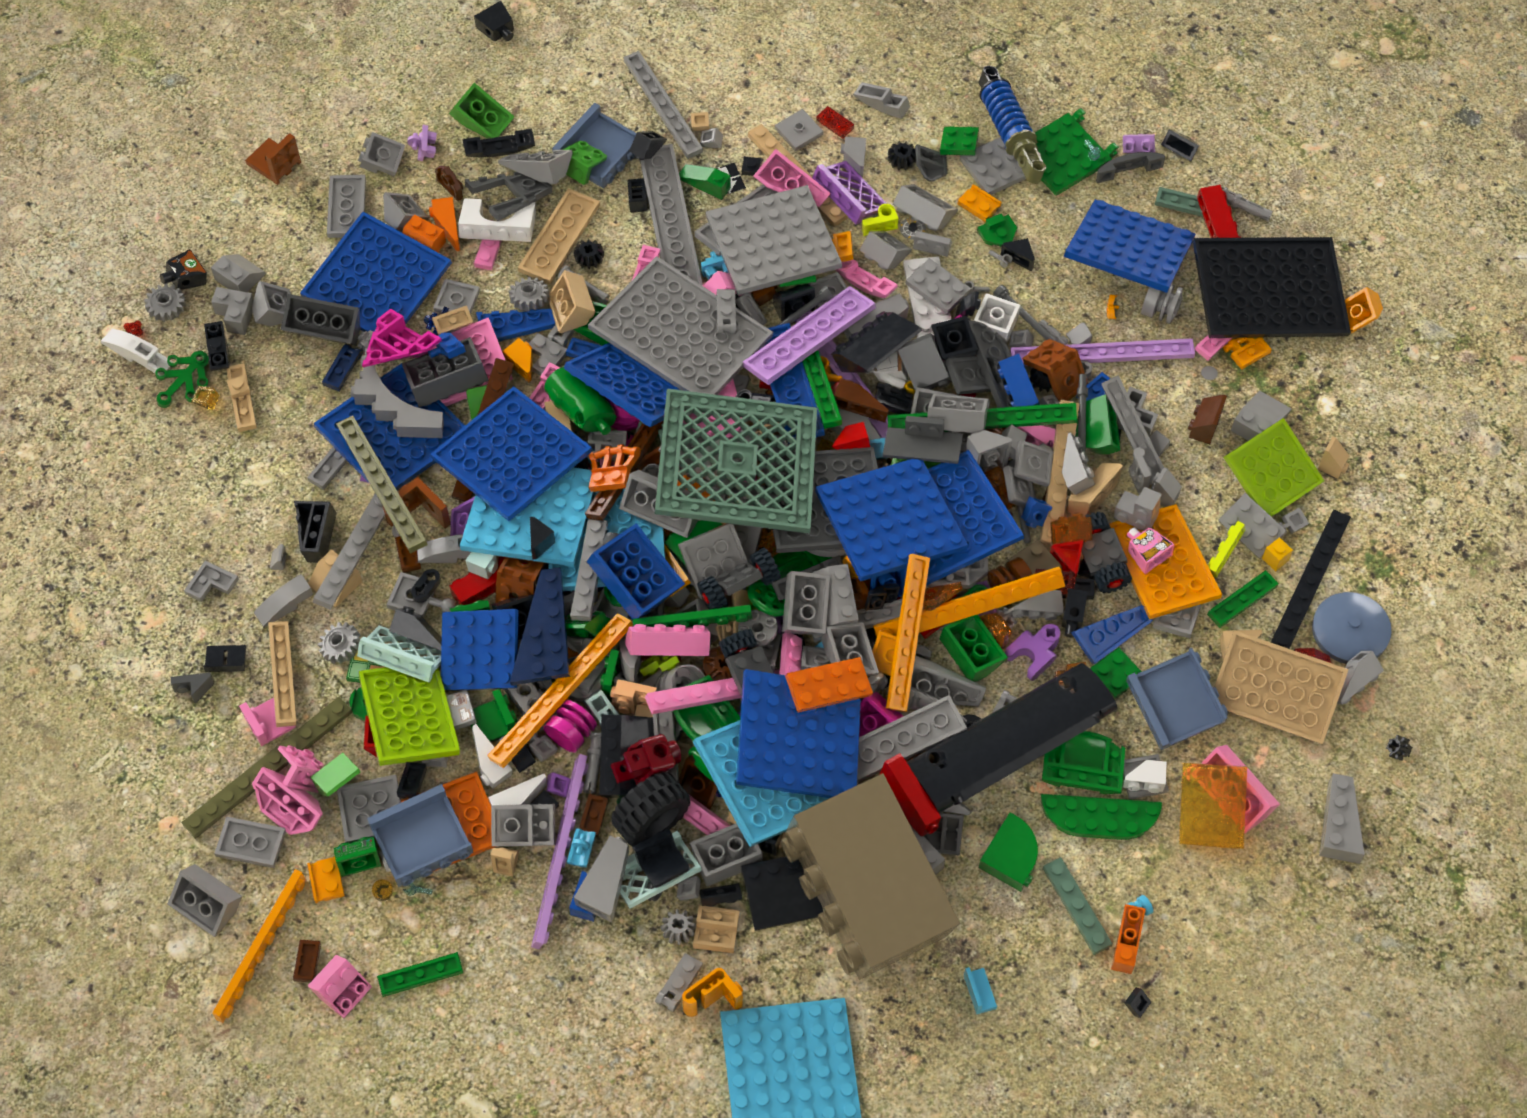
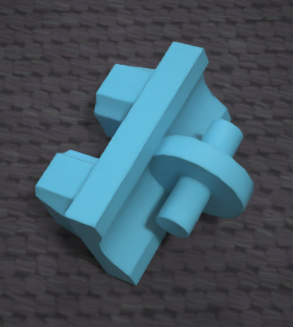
[701,251,729,280]
[567,828,596,868]

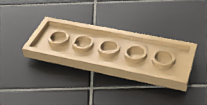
[518,188,600,284]

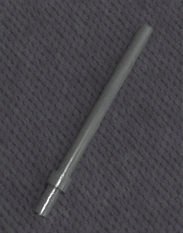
[1077,374,1088,453]

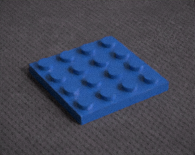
[441,609,518,691]

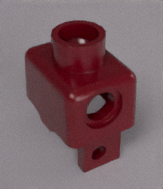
[611,734,681,784]

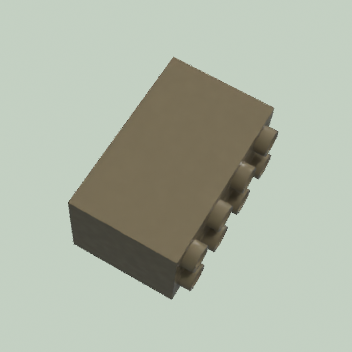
[781,773,960,980]

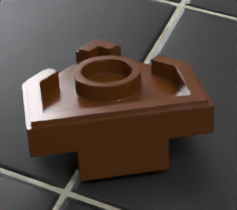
[435,166,463,201]
[850,576,869,610]

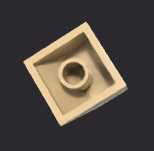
[308,549,362,608]

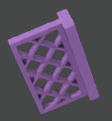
[812,161,887,224]

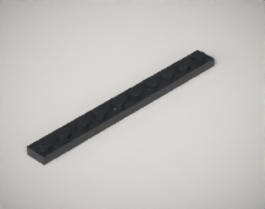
[1271,509,1351,649]

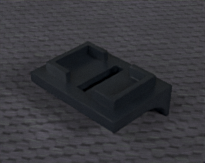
[203,645,246,672]

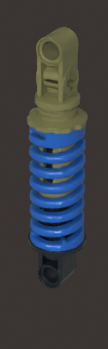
[978,66,1046,184]

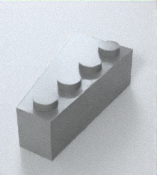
[1319,773,1365,864]

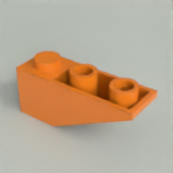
[1111,904,1146,974]

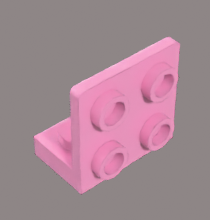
[239,697,296,746]
[278,745,323,793]

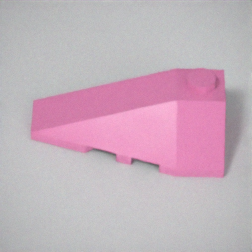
[753,149,831,207]

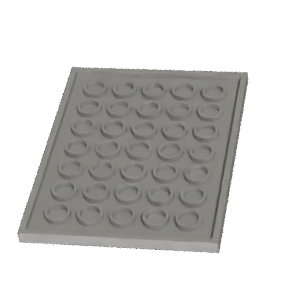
[588,256,773,395]

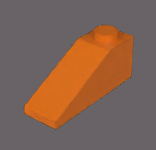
[429,197,460,251]

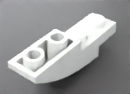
[101,329,174,376]

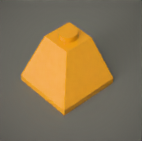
[1345,287,1383,333]

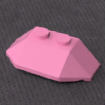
[252,767,323,835]

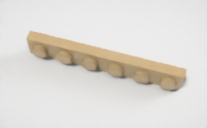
[268,621,296,727]

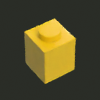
[1262,537,1293,572]

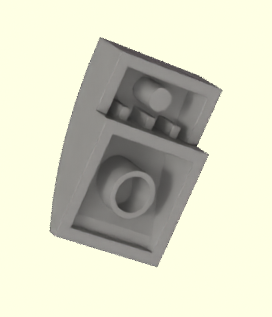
[491,804,555,846]

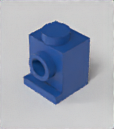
[1021,496,1052,528]

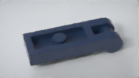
[322,344,363,392]

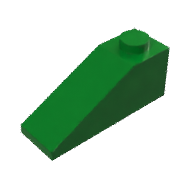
[679,164,731,200]

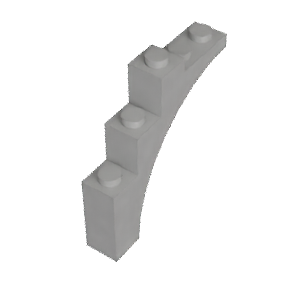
[351,348,444,438]

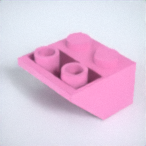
[308,955,372,1018]

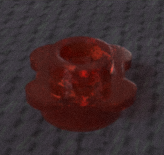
[123,320,143,337]

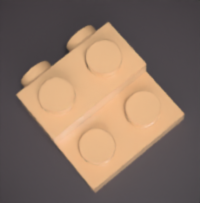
[610,679,657,714]

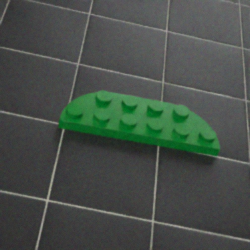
[1040,794,1162,840]

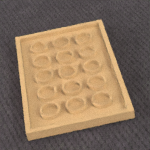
[1214,630,1349,744]

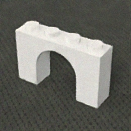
[458,198,536,242]

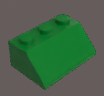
[939,614,1008,682]

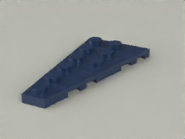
[510,567,570,686]

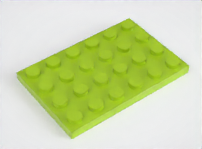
[359,667,460,766]

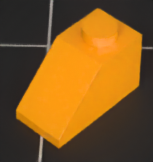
[503,338,533,383]

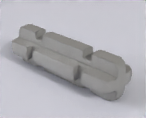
[1039,319,1068,345]

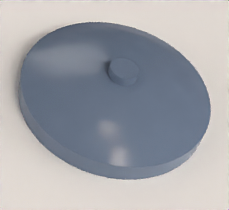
[1312,592,1391,664]

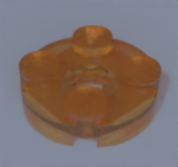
[980,613,1012,649]

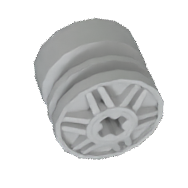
[1141,284,1183,324]
[655,664,705,691]

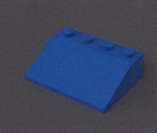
[587,523,685,619]

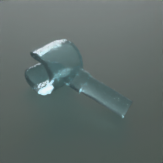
[1084,139,1100,161]
[403,883,433,896]

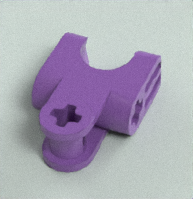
[1005,624,1060,681]

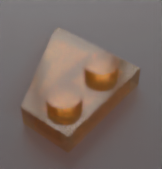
[922,582,963,611]

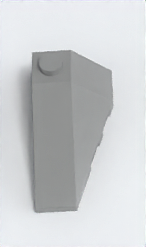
[498,150,573,185]
[911,655,986,706]

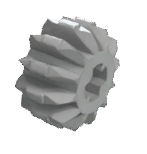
[661,909,696,946]

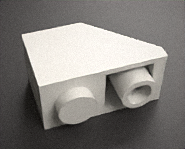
[1123,760,1167,793]

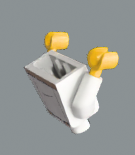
[866,350,915,394]

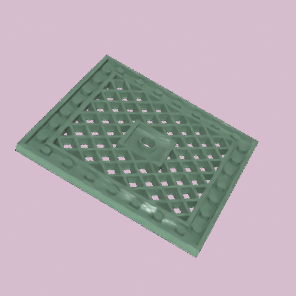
[654,389,817,534]

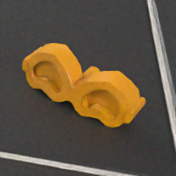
[1106,294,1119,319]

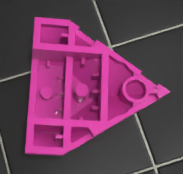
[362,309,442,367]

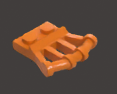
[589,444,641,492]

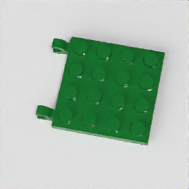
[1035,108,1119,196]

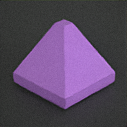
[547,772,571,798]

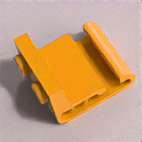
[682,968,743,1017]

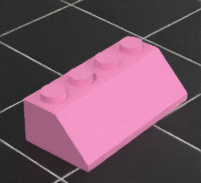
[625,624,710,656]
[1191,745,1280,834]

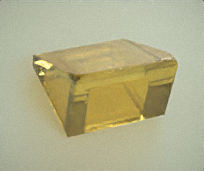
[191,386,219,410]

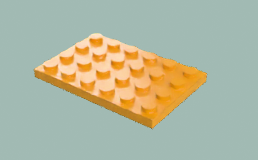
[1109,504,1222,620]

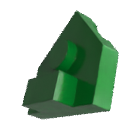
[977,213,1017,247]

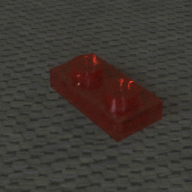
[816,106,854,139]

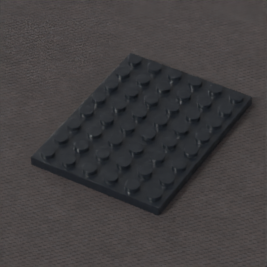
[1192,237,1351,338]

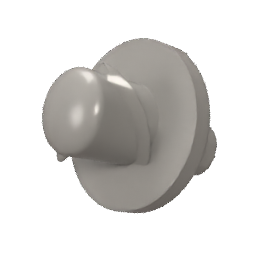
[738,610,778,647]

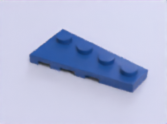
[476,309,556,342]
[1071,605,1153,664]

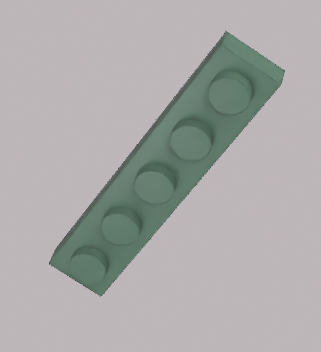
[1043,857,1112,955]

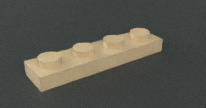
[226,363,257,432]

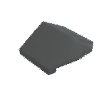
[915,144,948,181]
[924,812,964,855]

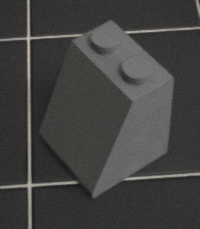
[898,333,952,391]

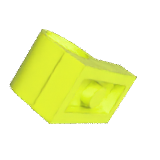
[862,204,899,236]

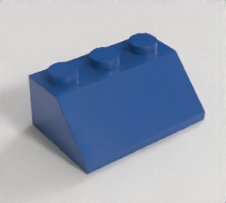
[997,354,1040,407]

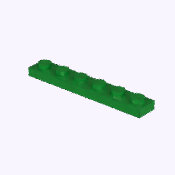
[802,350,842,429]
[633,605,753,627]

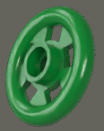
[747,581,785,617]

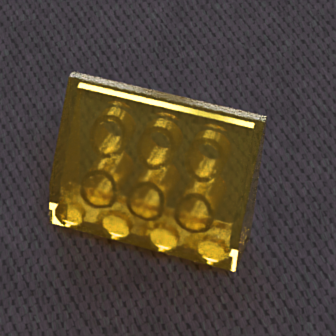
[1179,763,1247,849]

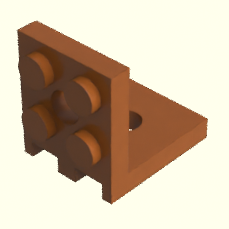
[245,133,301,185]
[1022,339,1088,402]
[383,477,451,529]
[495,557,547,603]

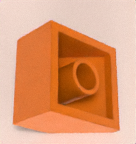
[402,214,446,252]

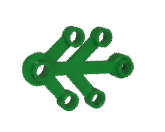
[155,351,209,408]

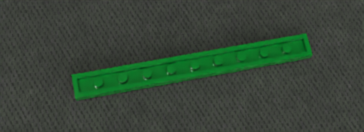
[887,403,1077,432]

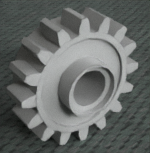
[509,277,549,311]
[144,284,186,322]
[318,622,361,664]

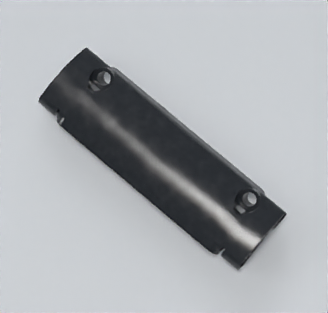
[907,663,1118,813]

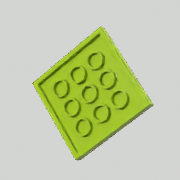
[1223,418,1325,517]

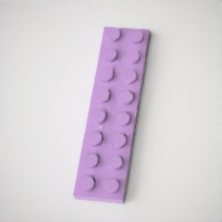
[743,286,876,385]

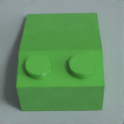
[449,83,515,139]

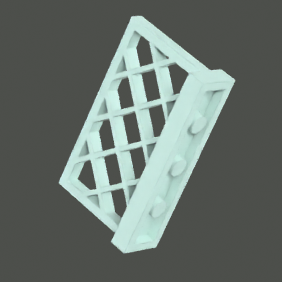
[357,625,441,682]
[620,831,702,909]

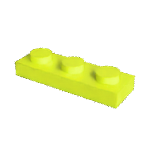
[1208,521,1245,578]

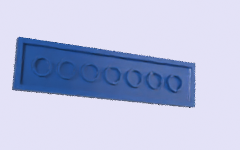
[762,323,825,444]

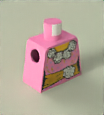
[1127,528,1174,574]

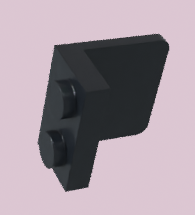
[632,828,690,888]

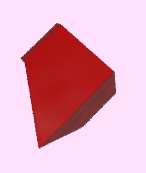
[832,421,870,450]
[1050,540,1083,578]

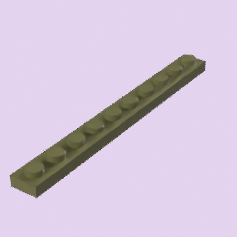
[336,416,428,553]
[181,697,352,839]

